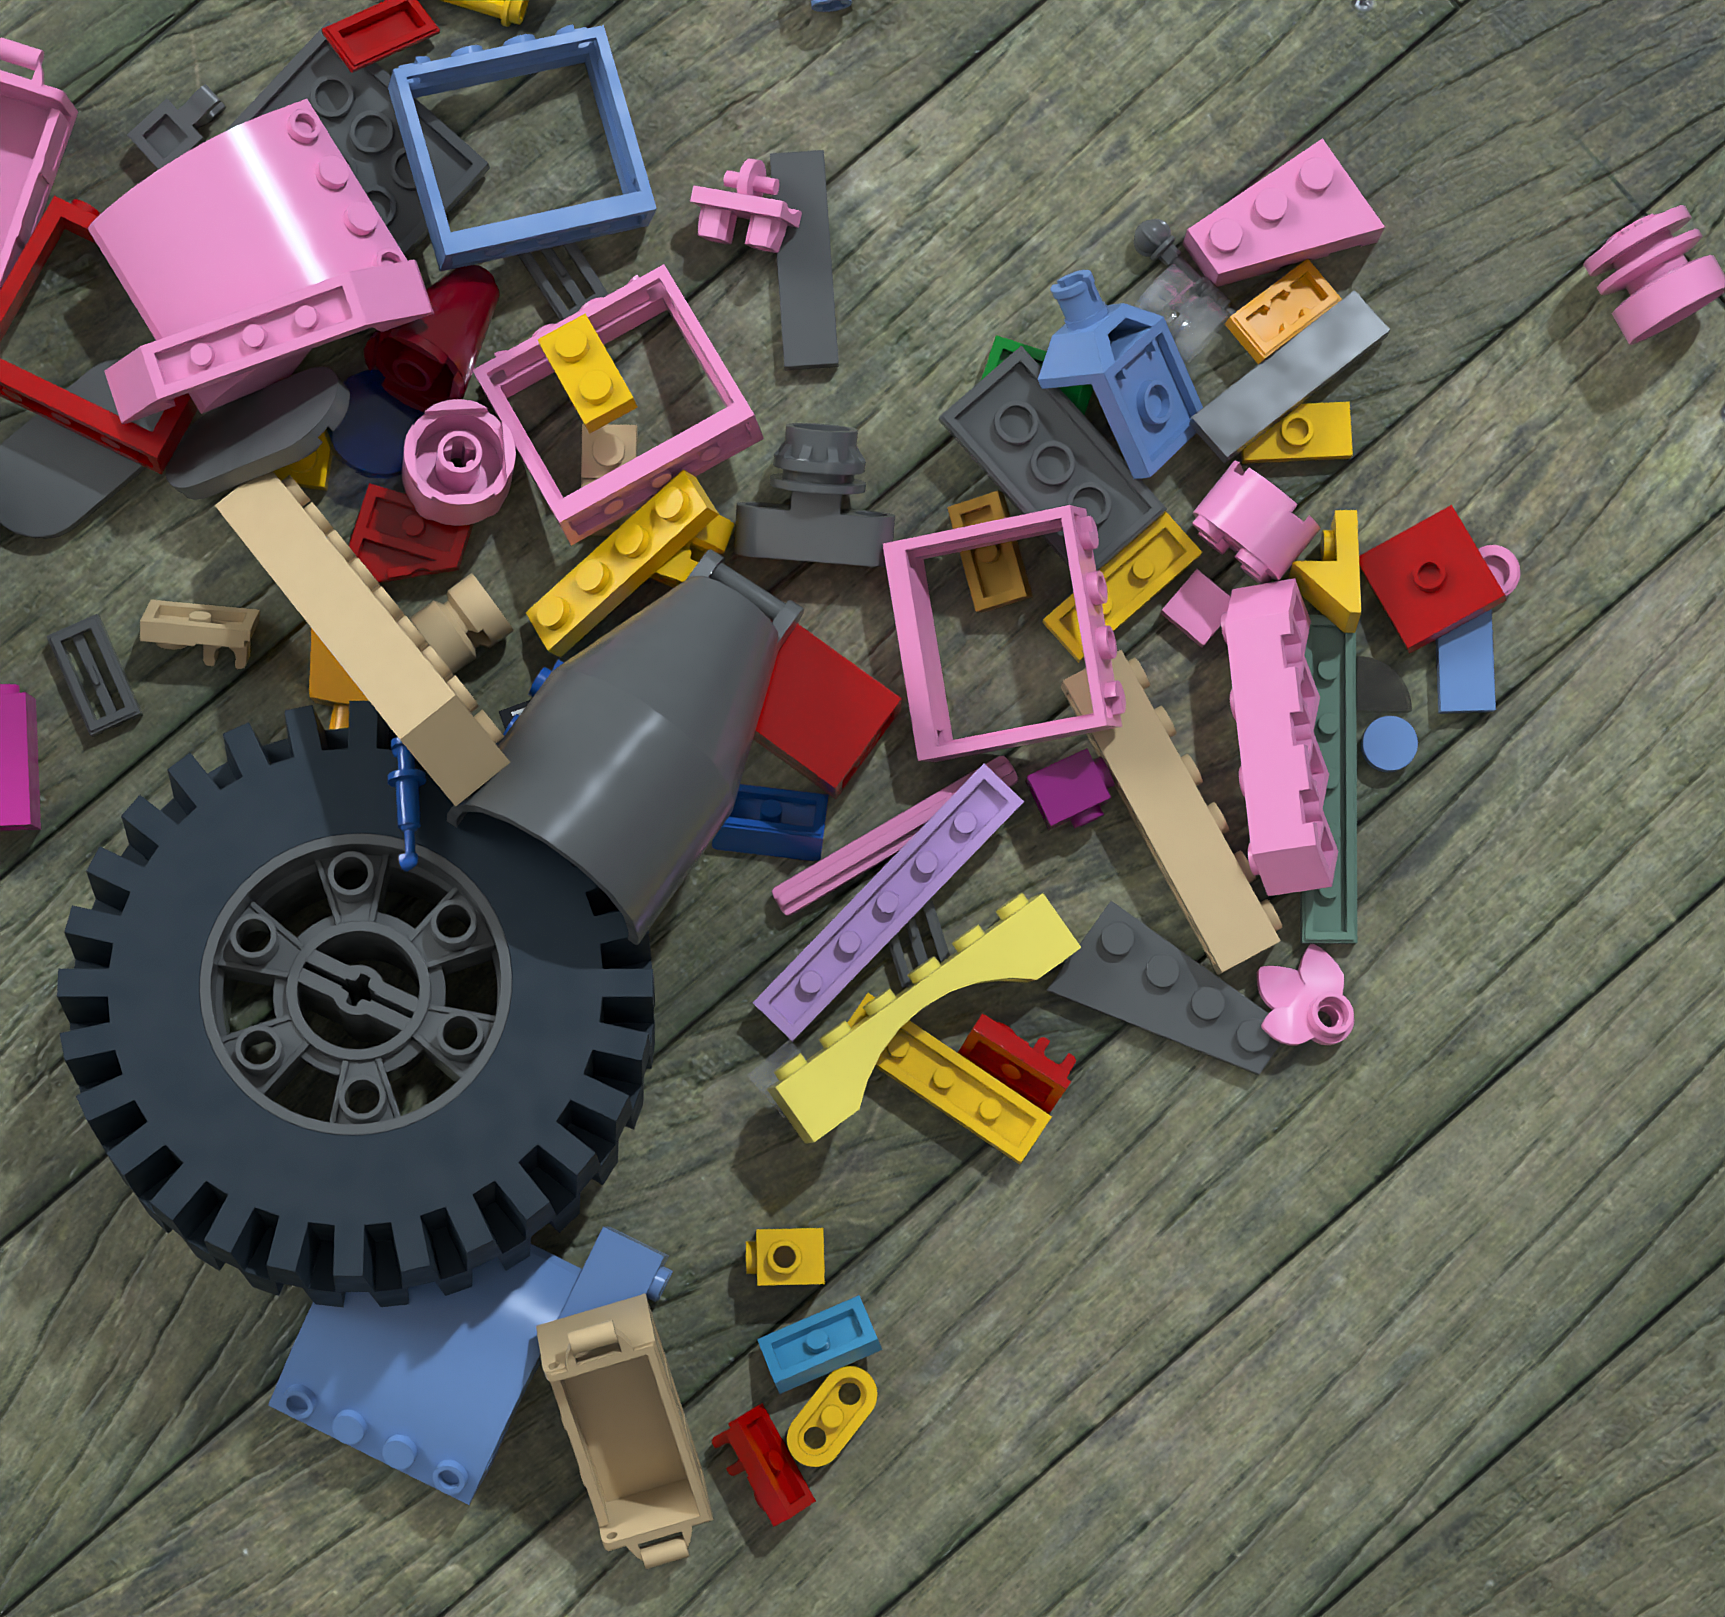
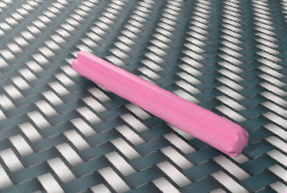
[772,755,1018,916]

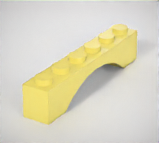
[767,893,1081,1144]

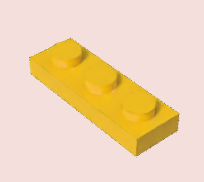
[1042,512,1203,663]

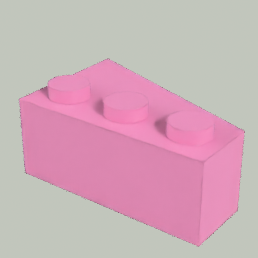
[1183,138,1385,287]

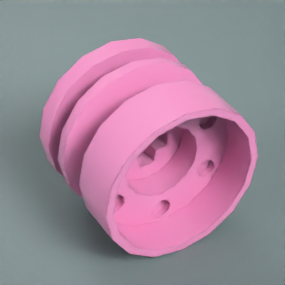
[1583,205,1725,345]

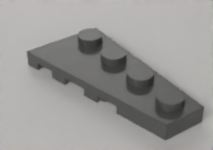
[1046,901,1281,1075]

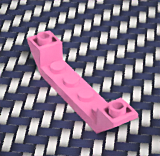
[104,260,434,424]

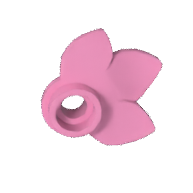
[1257,944,1354,1046]

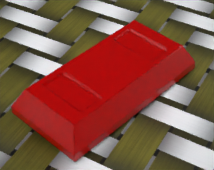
[321,0,440,73]

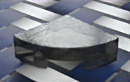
[1356,656,1412,713]

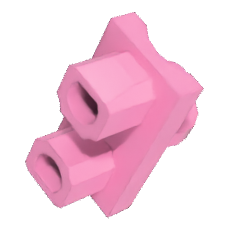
[690,158,802,253]

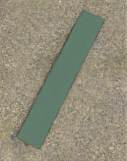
[1300,615,1358,944]

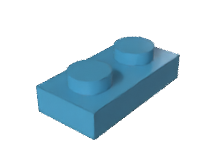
[757,1295,882,1394]

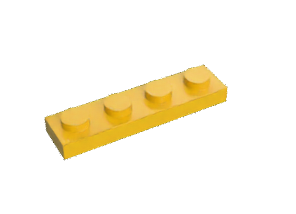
[525,469,719,658]
[847,993,1052,1165]

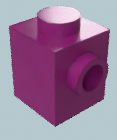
[1025,748,1115,831]

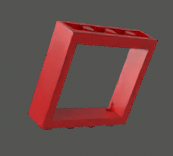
[0,196,198,475]

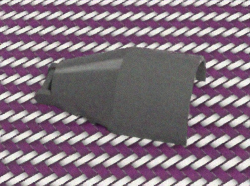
[447,549,804,945]

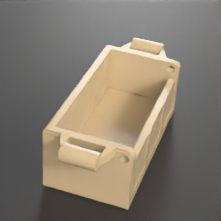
[536,1294,714,1569]

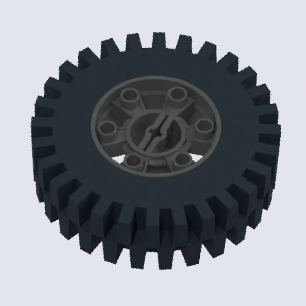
[57,701,655,1308]

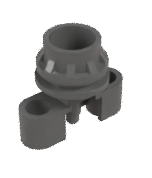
[733,423,895,566]

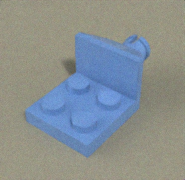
[1038,270,1203,479]

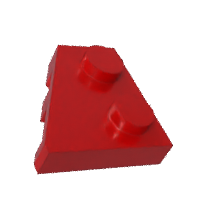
[349,483,474,583]

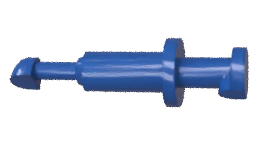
[387,737,426,871]

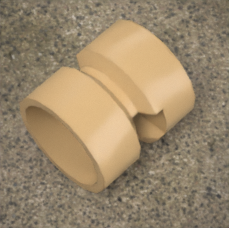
[410,573,514,675]

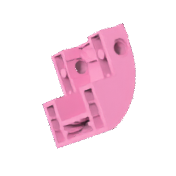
[88,99,408,414]

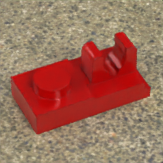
[957,1013,1076,1114]
[712,1403,816,1527]

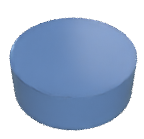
[1361,716,1418,772]

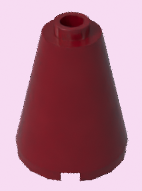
[363,264,500,413]

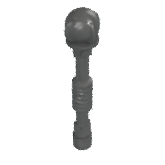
[1134,219,1236,321]

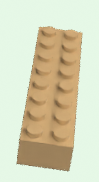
[215,471,510,806]

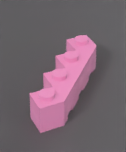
[1221,578,1338,896]

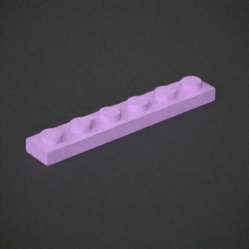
[753,764,1024,1041]

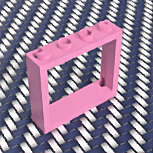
[473,264,764,546]
[883,505,1126,762]

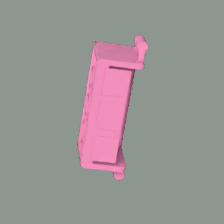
[0,37,78,290]

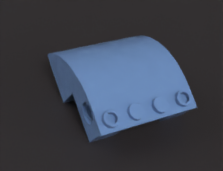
[268,1244,582,1505]

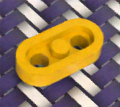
[787,1366,877,1467]

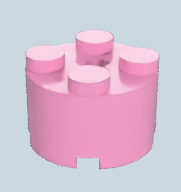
[402,399,516,526]
[1192,461,1320,584]

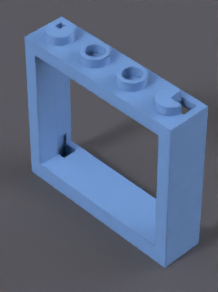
[388,24,657,272]

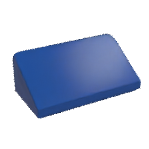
[712,784,829,861]

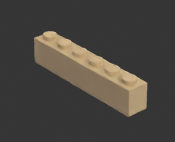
[1061,650,1283,975]

